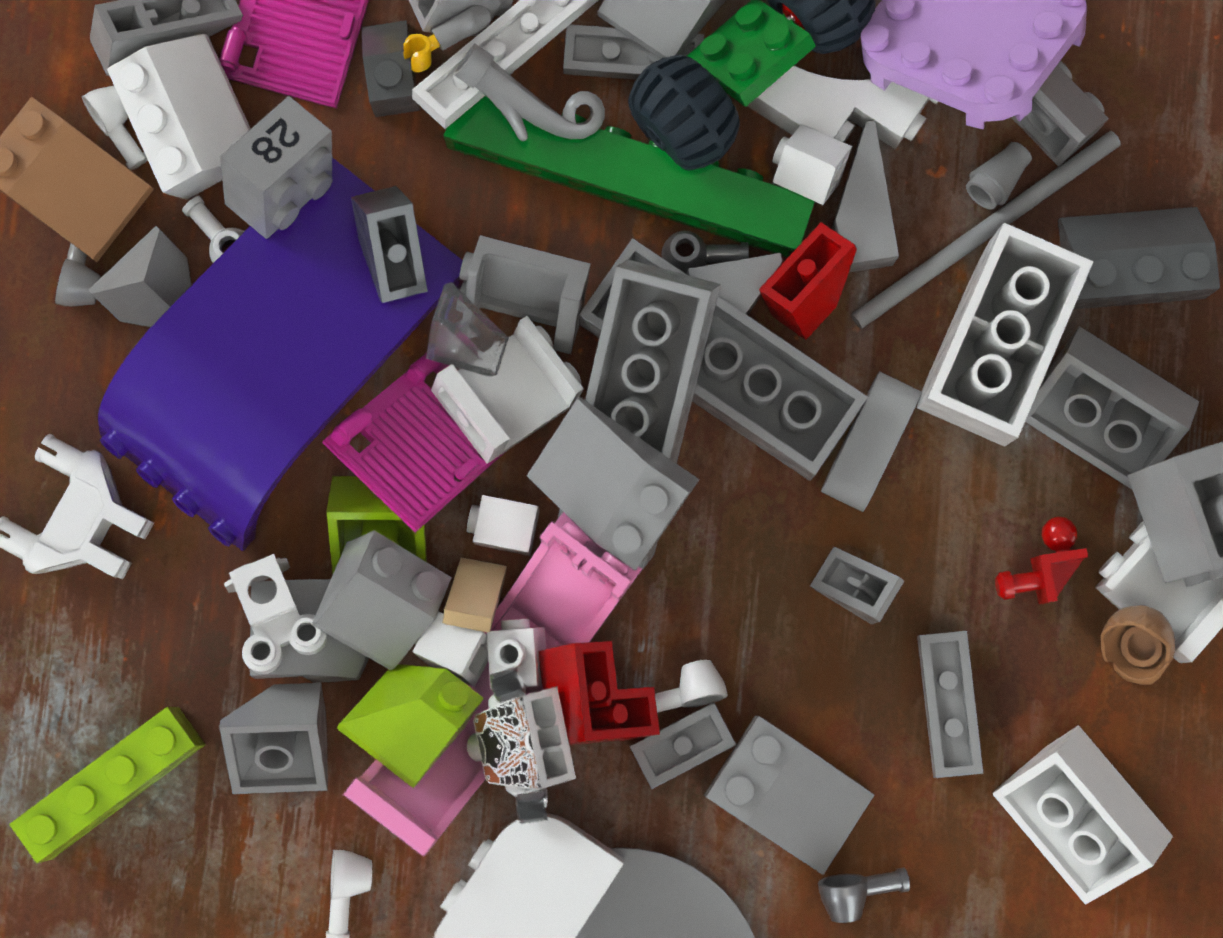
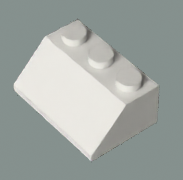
[107,34,251,200]
[992,725,1173,905]

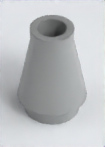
[966,142,1032,210]

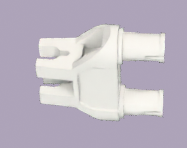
[0,434,154,579]

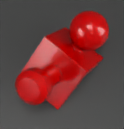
[995,516,1088,605]

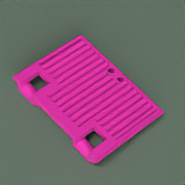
[219,0,369,109]
[322,347,508,533]

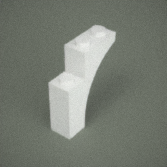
[748,66,939,150]

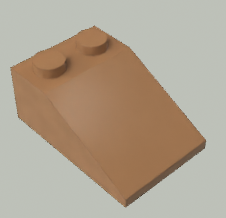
[0,97,154,262]

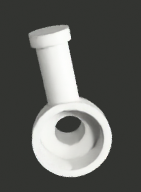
[82,86,148,171]
[182,196,245,263]
[655,660,728,713]
[326,850,372,938]

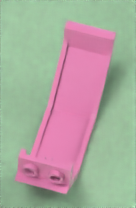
[343,512,642,856]

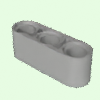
[821,371,922,512]

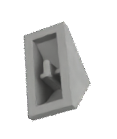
[687,253,782,316]
[810,547,904,625]

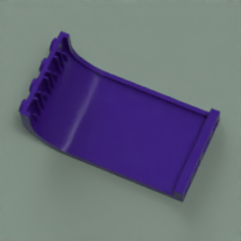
[98,157,464,551]

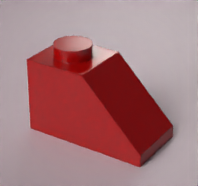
[759,222,857,340]

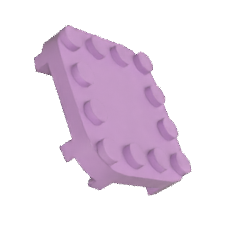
[861,0,1087,130]

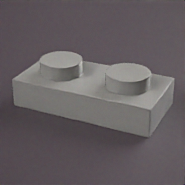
[630,702,736,789]

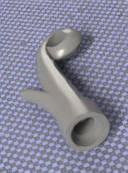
[454,44,605,141]

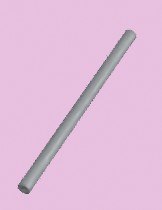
[851,131,1121,329]

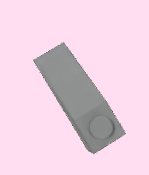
[90,0,243,76]
[831,121,899,272]

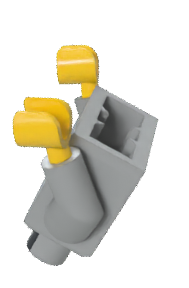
[403,0,513,73]

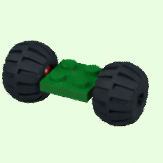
[628,0,876,170]

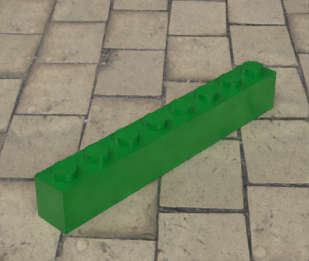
[444,96,815,258]

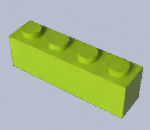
[9,707,206,863]

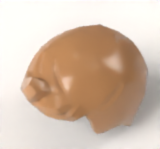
[1101,605,1175,685]

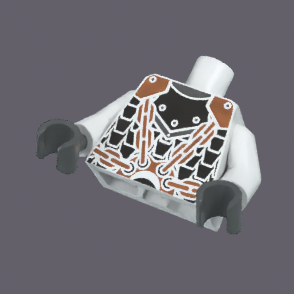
[467,667,576,824]

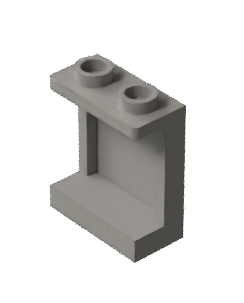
[457,235,591,354]

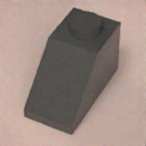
[361,20,420,117]
[351,186,427,303]

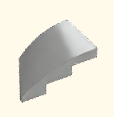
[250,579,369,683]

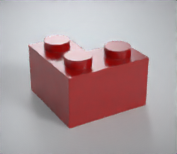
[538,641,660,745]

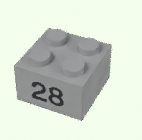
[220,96,333,239]

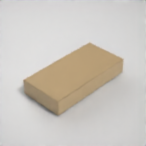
[442,558,507,632]

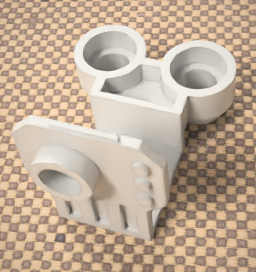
[224,554,328,674]

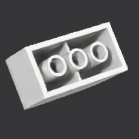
[917,223,1094,447]
[434,813,625,938]

